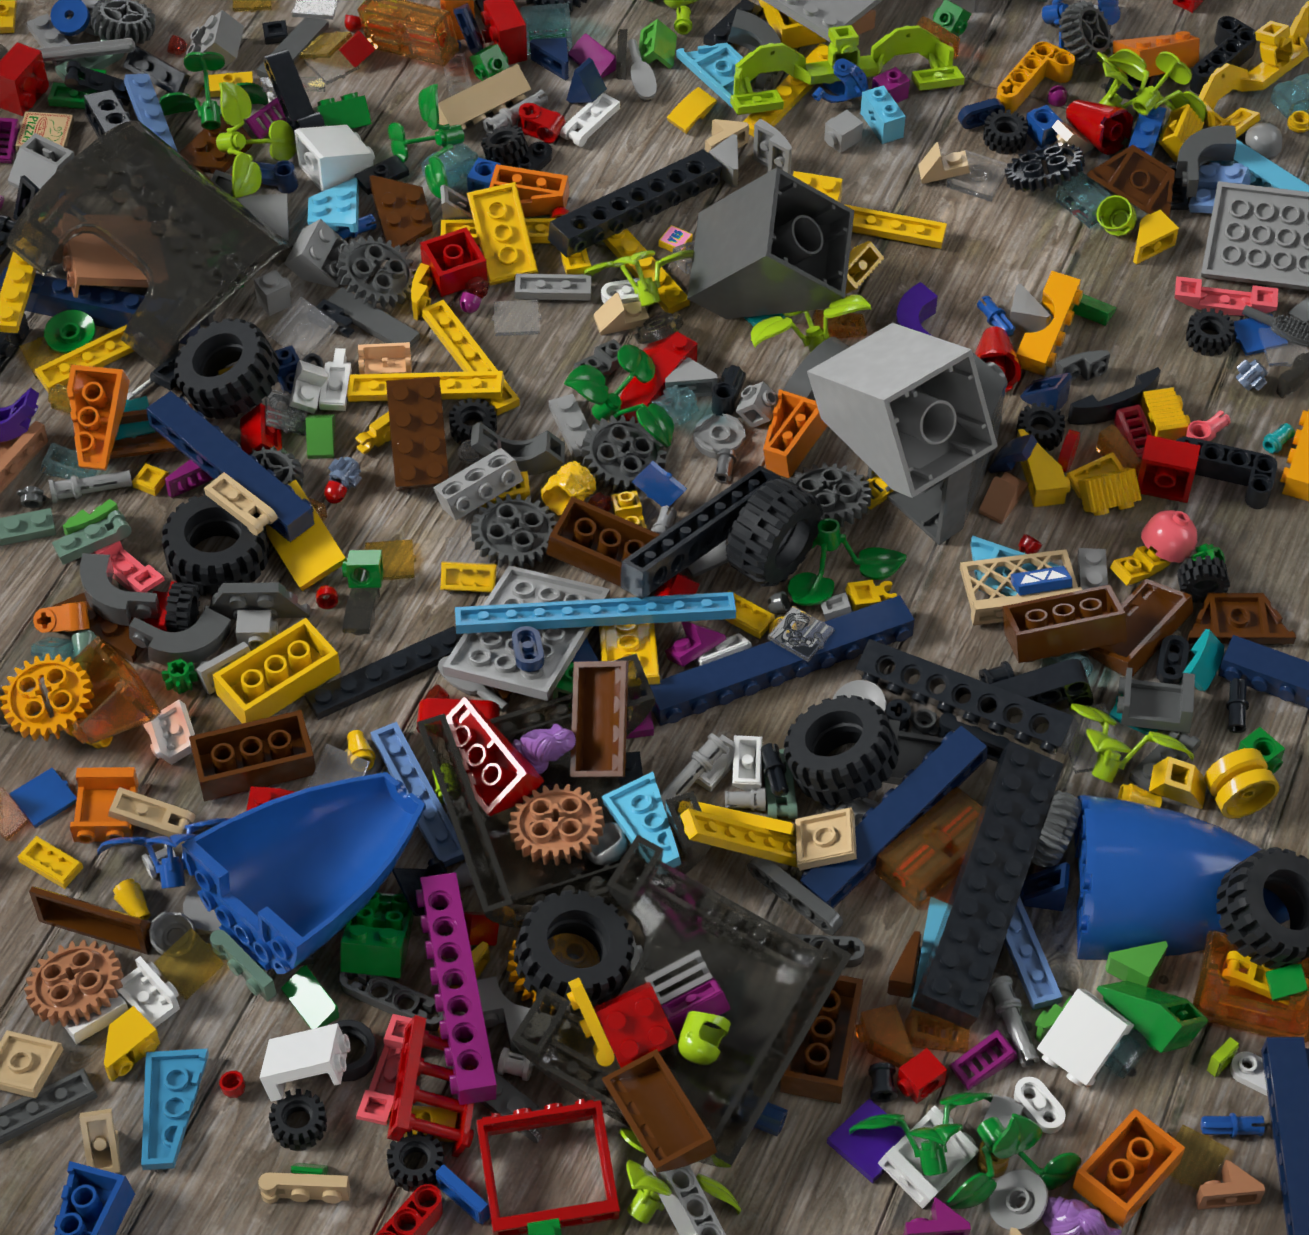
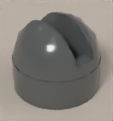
[768,591,790,615]

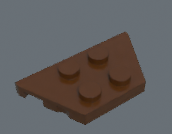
[178,116,252,174]
[1086,145,1175,219]
[369,175,433,248]
[52,593,144,663]
[1187,593,1296,644]

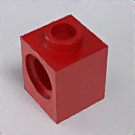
[897,1048,947,1104]

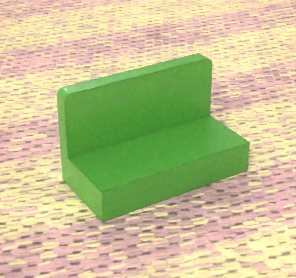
[639,19,677,69]

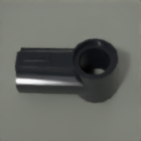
[711,365,746,416]

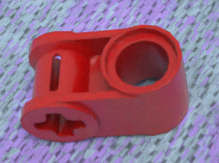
[518,103,566,143]

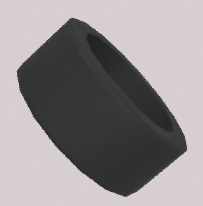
[327,1019,377,1082]

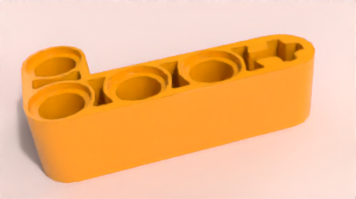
[996,42,1075,114]

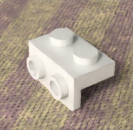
[142,700,195,765]
[116,956,180,1028]

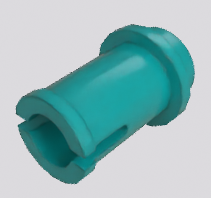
[1263,423,1295,453]

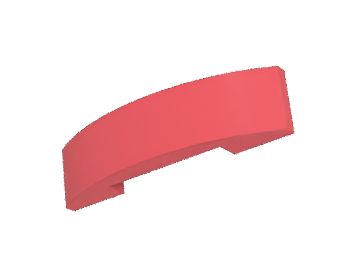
[1174,276,1278,316]
[90,541,165,593]
[356,1014,412,1126]

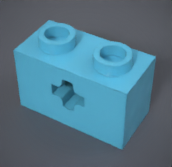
[860,85,906,144]

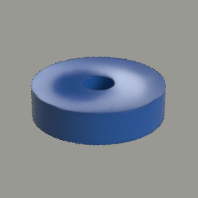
[51,0,90,36]

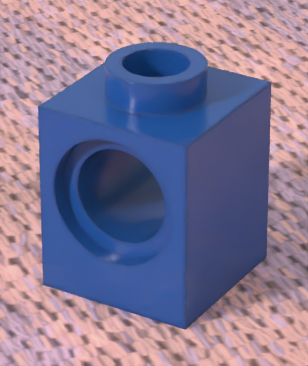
[1026,105,1064,148]
[467,157,501,192]

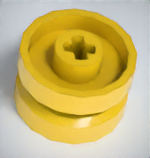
[1204,748,1280,819]

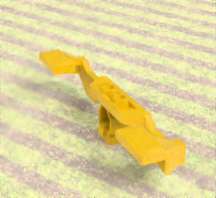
[1199,1,1309,138]

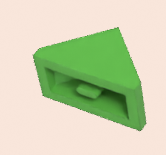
[305,414,335,459]
[1105,941,1168,987]

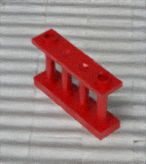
[387,1015,476,1157]

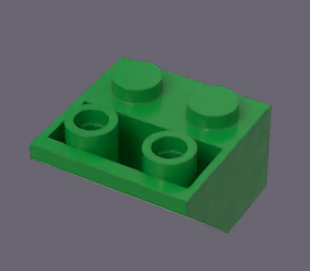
[313,92,372,129]

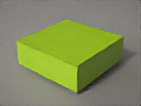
[1206,1037,1239,1077]

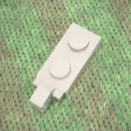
[319,348,352,411]

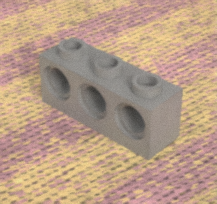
[433,448,524,520]

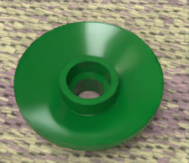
[44,310,96,353]

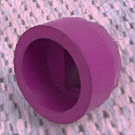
[1048,85,1068,107]
[460,292,482,313]

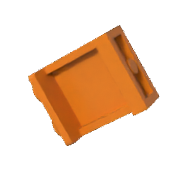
[70,767,139,844]

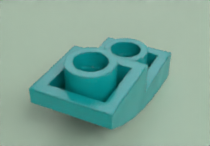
[1183,629,1225,692]

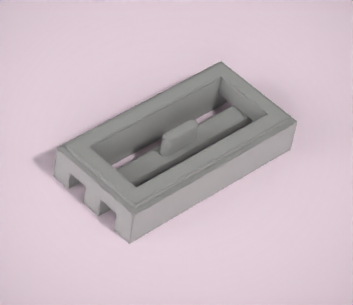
[644,950,713,1004]

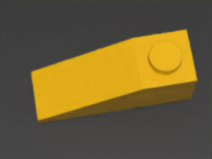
[1017,429,1071,507]

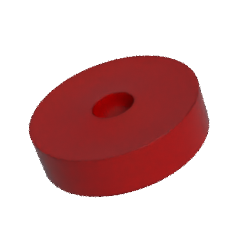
[1058,429,1080,473]

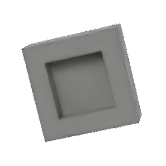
[821,592,852,621]

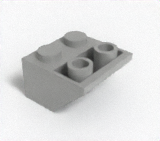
[186,10,244,70]
[8,133,76,199]
[284,219,349,288]

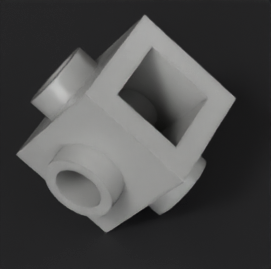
[736,381,778,428]

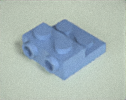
[1189,162,1251,213]

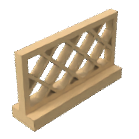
[960,549,1082,626]

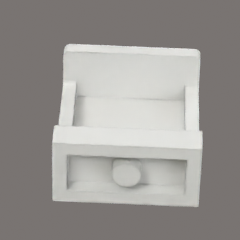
[1037,989,1134,1087]
[260,1023,350,1102]
[878,1106,979,1209]

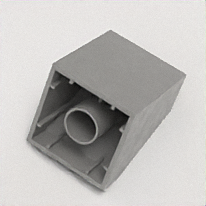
[807,323,998,498]

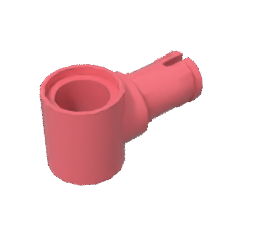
[1186,410,1230,442]

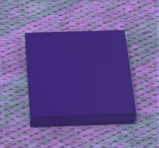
[827,1099,906,1184]

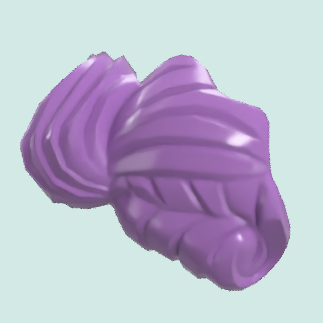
[512,724,576,774]
[1042,1196,1122,1235]

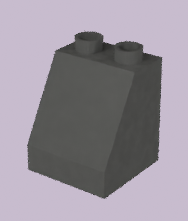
[687,167,854,319]
[867,352,1007,545]

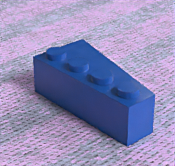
[54,1161,135,1235]

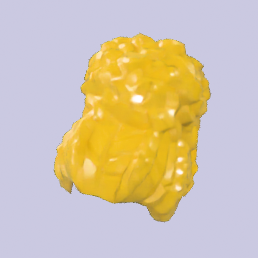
[541,461,596,516]

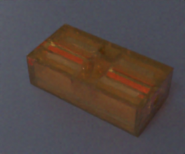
[357,0,460,67]
[875,786,982,910]

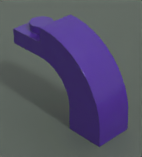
[896,282,938,336]
[0,388,39,442]

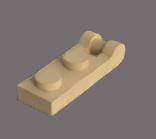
[204,472,278,536]
[108,787,196,843]
[258,1173,350,1204]

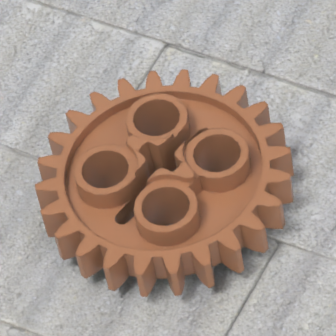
[509,784,605,866]
[24,940,124,1027]

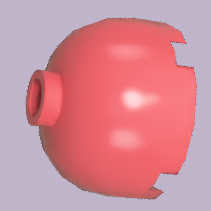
[1141,510,1197,563]

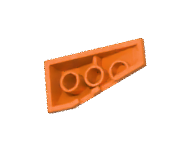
[67,364,130,471]

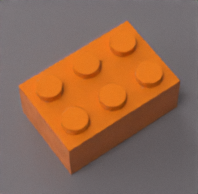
[1072,1109,1185,1228]

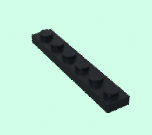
[305,626,461,720]

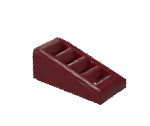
[1114,405,1153,461]

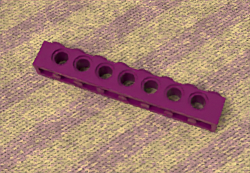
[416,872,497,1105]

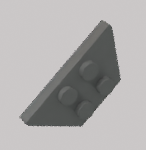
[204,582,310,620]

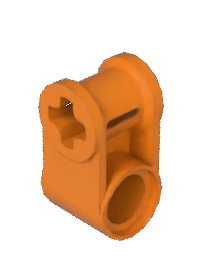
[33,601,90,633]

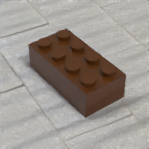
[386,376,449,491]
[546,496,660,587]
[1002,584,1127,663]
[189,710,317,802]
[780,968,864,1104]

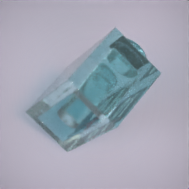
[1056,171,1112,228]

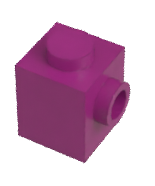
[872,67,910,103]

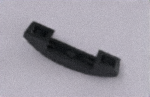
[1067,367,1161,425]

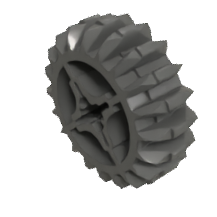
[91,0,156,46]
[1059,0,1113,66]
[251,446,304,489]
[1031,790,1081,868]

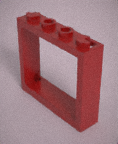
[476,1099,620,1235]

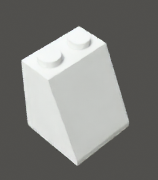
[294,125,375,192]

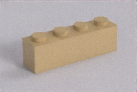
[438,64,531,130]

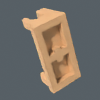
[358,342,412,374]

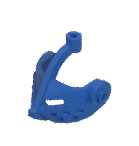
[812,59,869,103]

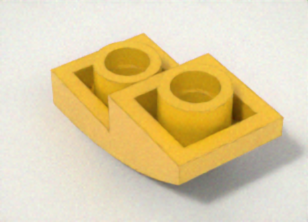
[667,87,717,134]
[411,263,433,320]
[611,491,647,528]
[1110,546,1171,586]

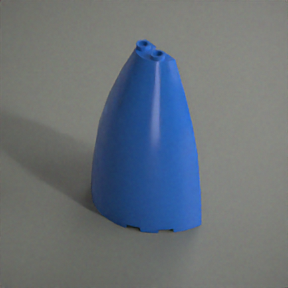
[182,772,426,974]
[1074,795,1290,960]

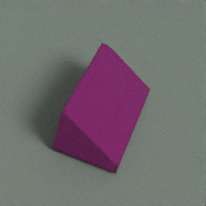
[568,33,616,78]
[661,978,730,1037]

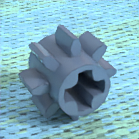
[1236,359,1268,391]
[328,457,362,489]

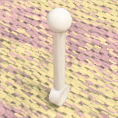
[127,379,153,400]

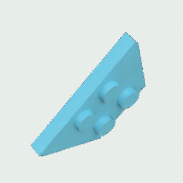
[676,43,754,108]
[307,178,359,232]
[970,536,1060,596]

